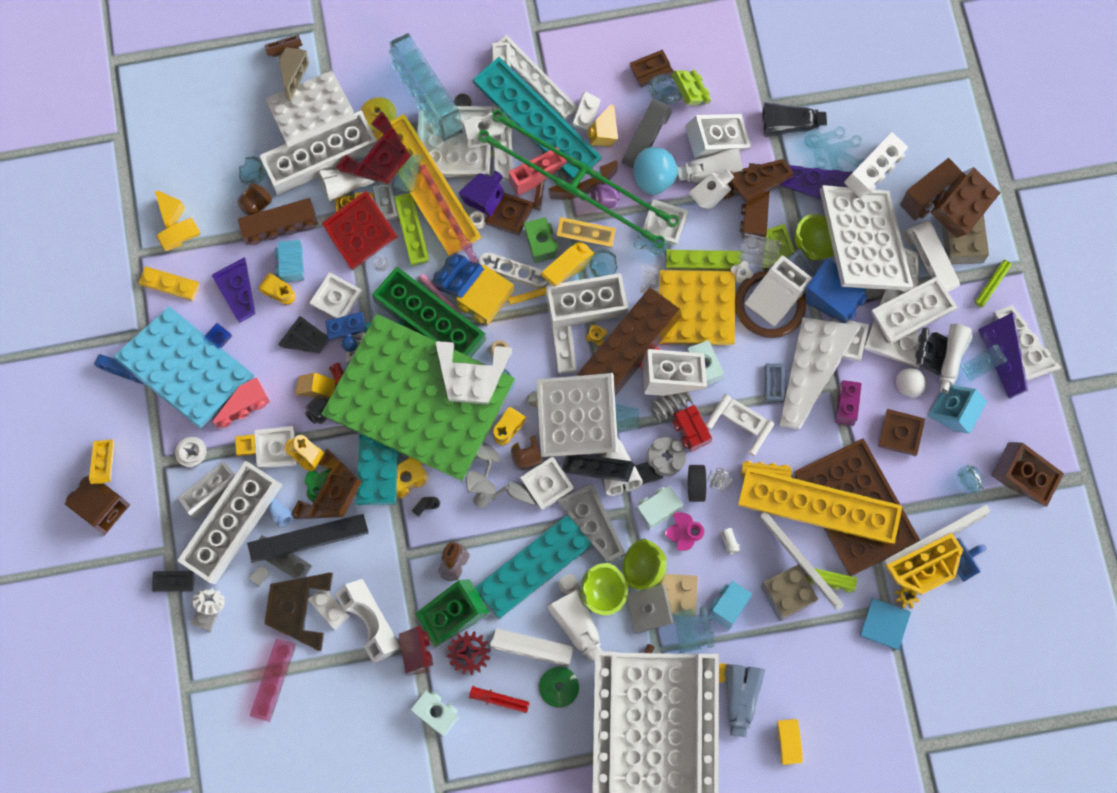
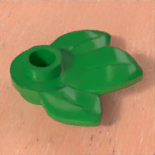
[305,470,331,502]

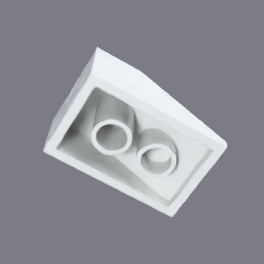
[685,114,751,159]
[642,349,707,396]

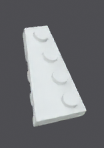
[993,305,1062,381]

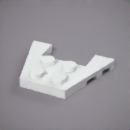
[436,341,512,404]

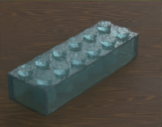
[388,33,463,142]

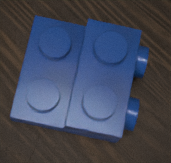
[431,253,484,299]

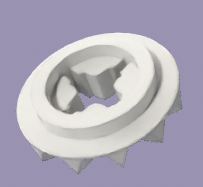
[175,437,207,468]
[192,588,225,615]

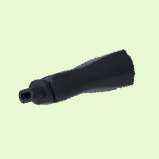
[762,102,827,137]

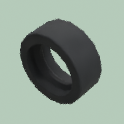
[688,465,707,502]

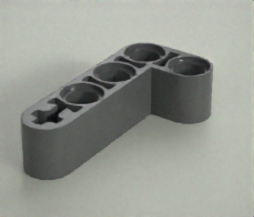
[622,98,672,168]

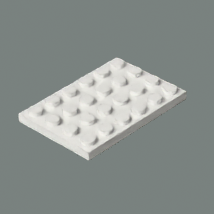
[820,185,913,291]

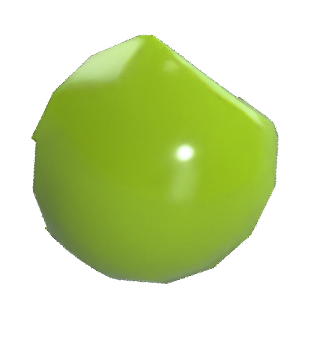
[794,214,834,260]
[623,538,667,590]
[580,563,628,616]

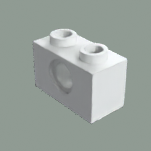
[463,113,504,148]

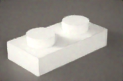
[571,91,601,133]
[308,590,350,630]

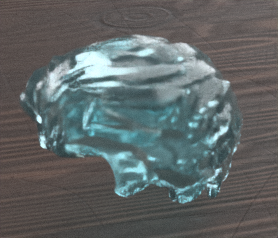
[649,74,682,105]

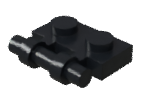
[915,328,948,375]

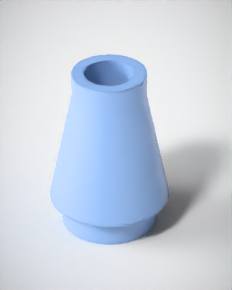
[268,498,293,527]

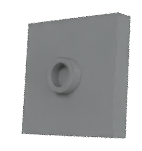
[627,584,674,634]

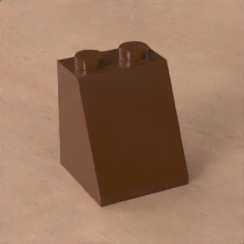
[64,475,130,535]

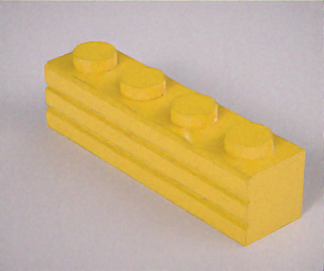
[741,461,792,478]

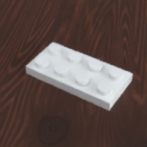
[871,276,958,345]

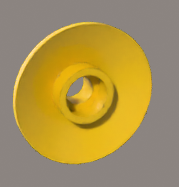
[360,97,397,131]

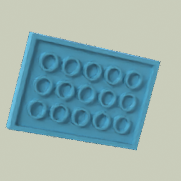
[114,307,254,429]

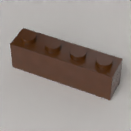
[739,163,770,241]
[238,198,319,246]

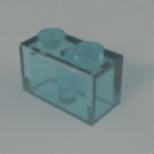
[960,344,1007,382]

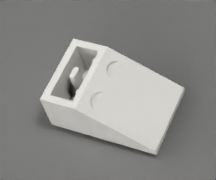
[745,255,812,327]

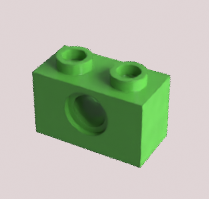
[524,217,558,263]

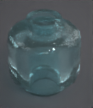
[955,464,985,494]

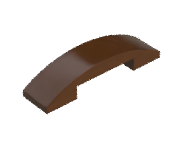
[549,160,618,200]

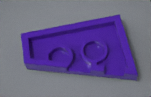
[212,257,256,323]

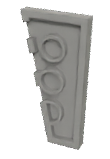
[557,484,626,563]

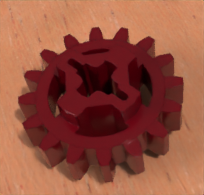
[447,631,491,676]

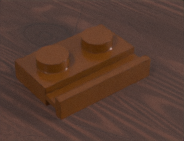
[630,49,674,88]

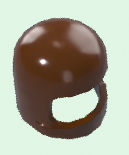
[237,183,272,216]
[510,435,543,469]

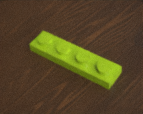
[394,193,430,267]
[666,249,742,271]

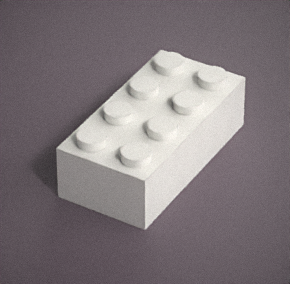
[545,273,629,329]

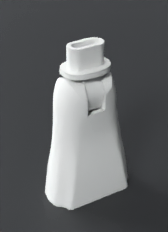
[677,147,743,183]
[319,170,375,202]
[939,324,973,394]
[599,436,643,496]
[547,589,602,662]

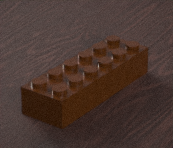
[577,287,682,396]

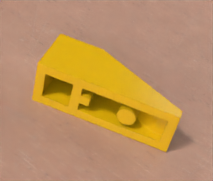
[540,241,594,287]

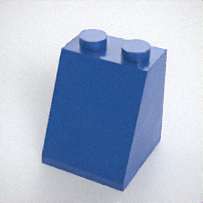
[806,258,867,324]

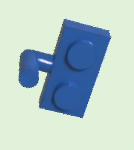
[956,537,987,582]

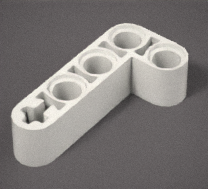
[903,221,960,292]

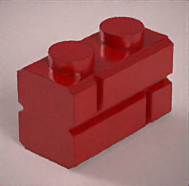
[672,405,713,452]

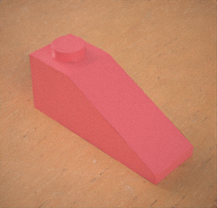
[509,147,567,196]

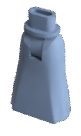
[726,664,766,737]

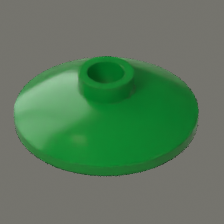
[539,667,579,708]

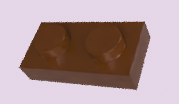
[264,34,302,57]

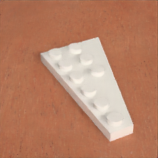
[864,248,920,369]
[780,317,860,430]

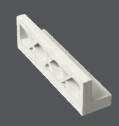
[490,628,574,667]

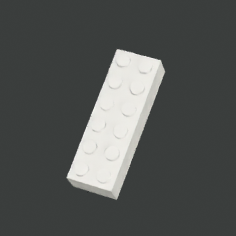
[259,111,377,195]
[177,461,282,584]

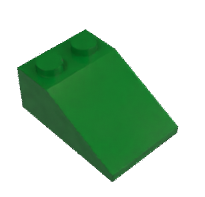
[415,579,490,647]

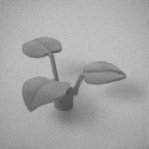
[466,443,536,508]

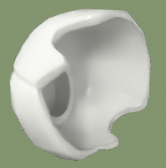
[896,368,926,399]

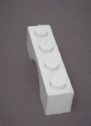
[335,579,401,663]

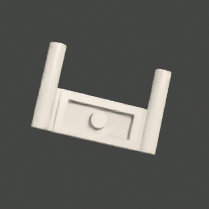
[705,394,774,456]

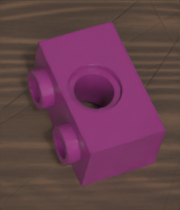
[835,380,862,426]

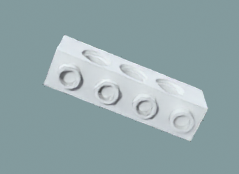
[844,132,908,198]

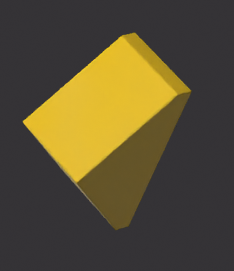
[155,191,185,228]
[295,372,336,398]

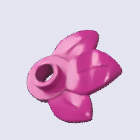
[665,512,704,551]

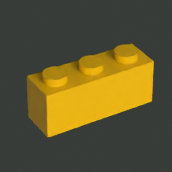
[557,217,616,247]

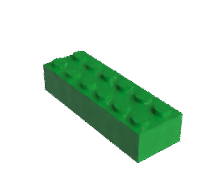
[372,266,486,358]

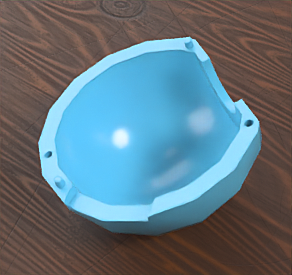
[633,147,678,195]

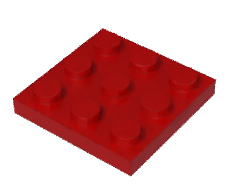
[322,191,398,270]

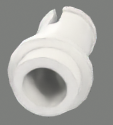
[720,528,740,555]

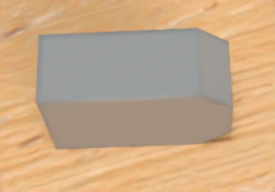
[249,566,269,587]

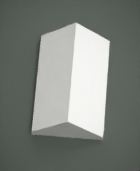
[178,461,235,521]

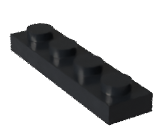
[562,454,635,482]

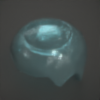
[239,156,266,186]
[589,249,618,277]

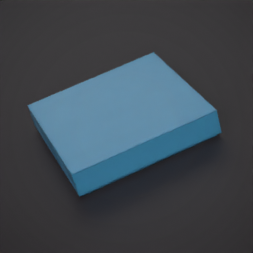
[860,598,911,650]

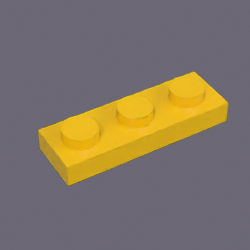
[139,266,200,301]
[89,439,115,484]

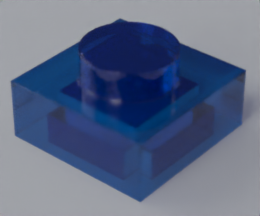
[204,323,232,349]

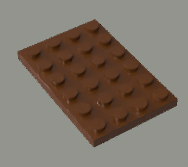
[794,438,921,576]

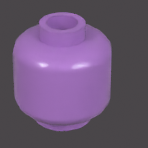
[591,184,620,209]

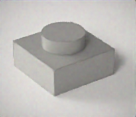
[191,611,219,632]

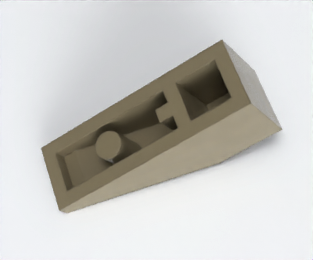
[279,47,309,101]

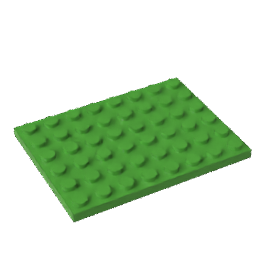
[322,314,515,482]

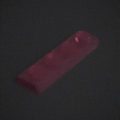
[250,638,296,723]

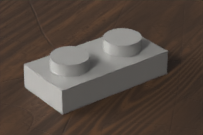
[372,182,399,221]

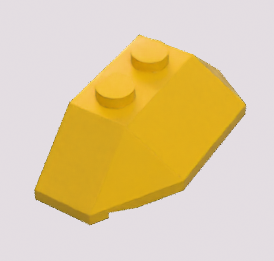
[886,533,963,595]

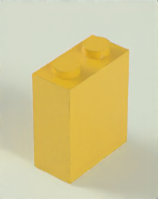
[456,264,514,326]

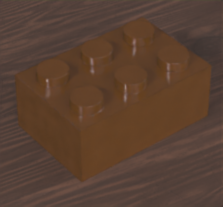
[900,157,962,221]
[930,167,1000,238]

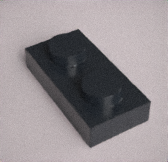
[152,571,194,592]

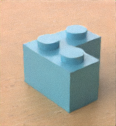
[709,581,752,630]

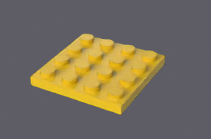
[659,270,735,345]

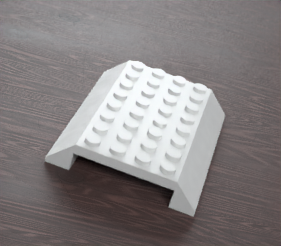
[593,651,719,793]

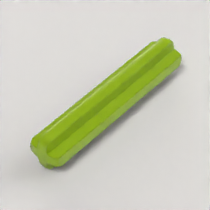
[975,259,1012,308]

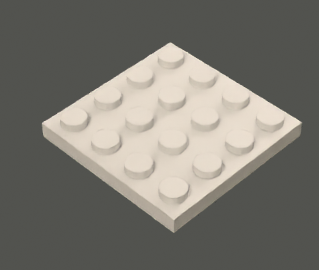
[265,71,357,147]
[418,106,493,177]
[537,373,618,457]

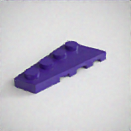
[780,165,853,200]
[978,312,1029,399]

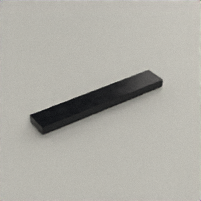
[247,514,369,563]

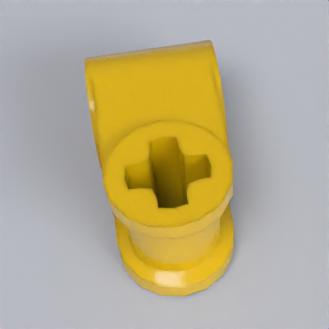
[258,273,296,305]
[493,407,527,445]
[284,435,324,471]

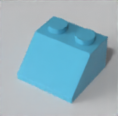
[928,385,987,434]

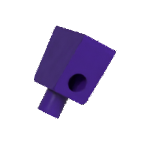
[459,171,504,217]

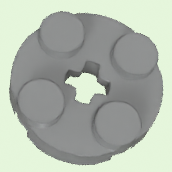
[647,437,686,477]

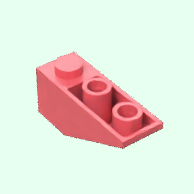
[213,377,270,429]

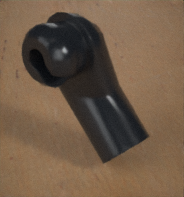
[412,497,440,517]

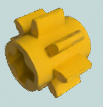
[894,586,920,609]

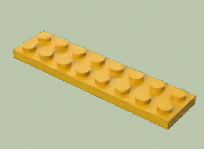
[373,114,482,257]
[738,467,902,545]

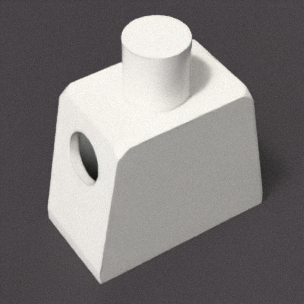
[689,169,734,209]

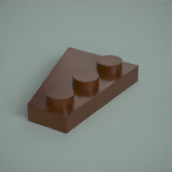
[730,159,794,204]

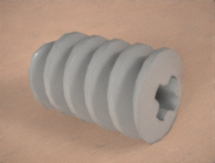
[650,392,693,423]

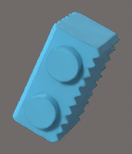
[275,240,304,282]

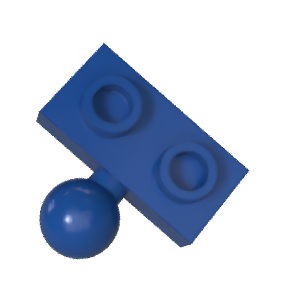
[325,312,367,352]

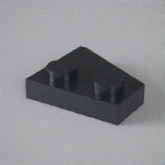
[278,316,330,354]

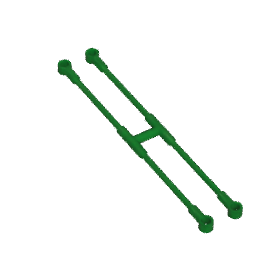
[478,110,679,249]

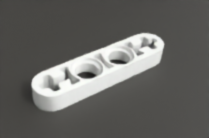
[479,252,549,289]

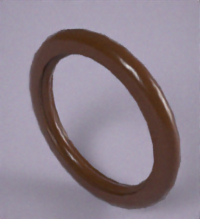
[735,270,807,338]

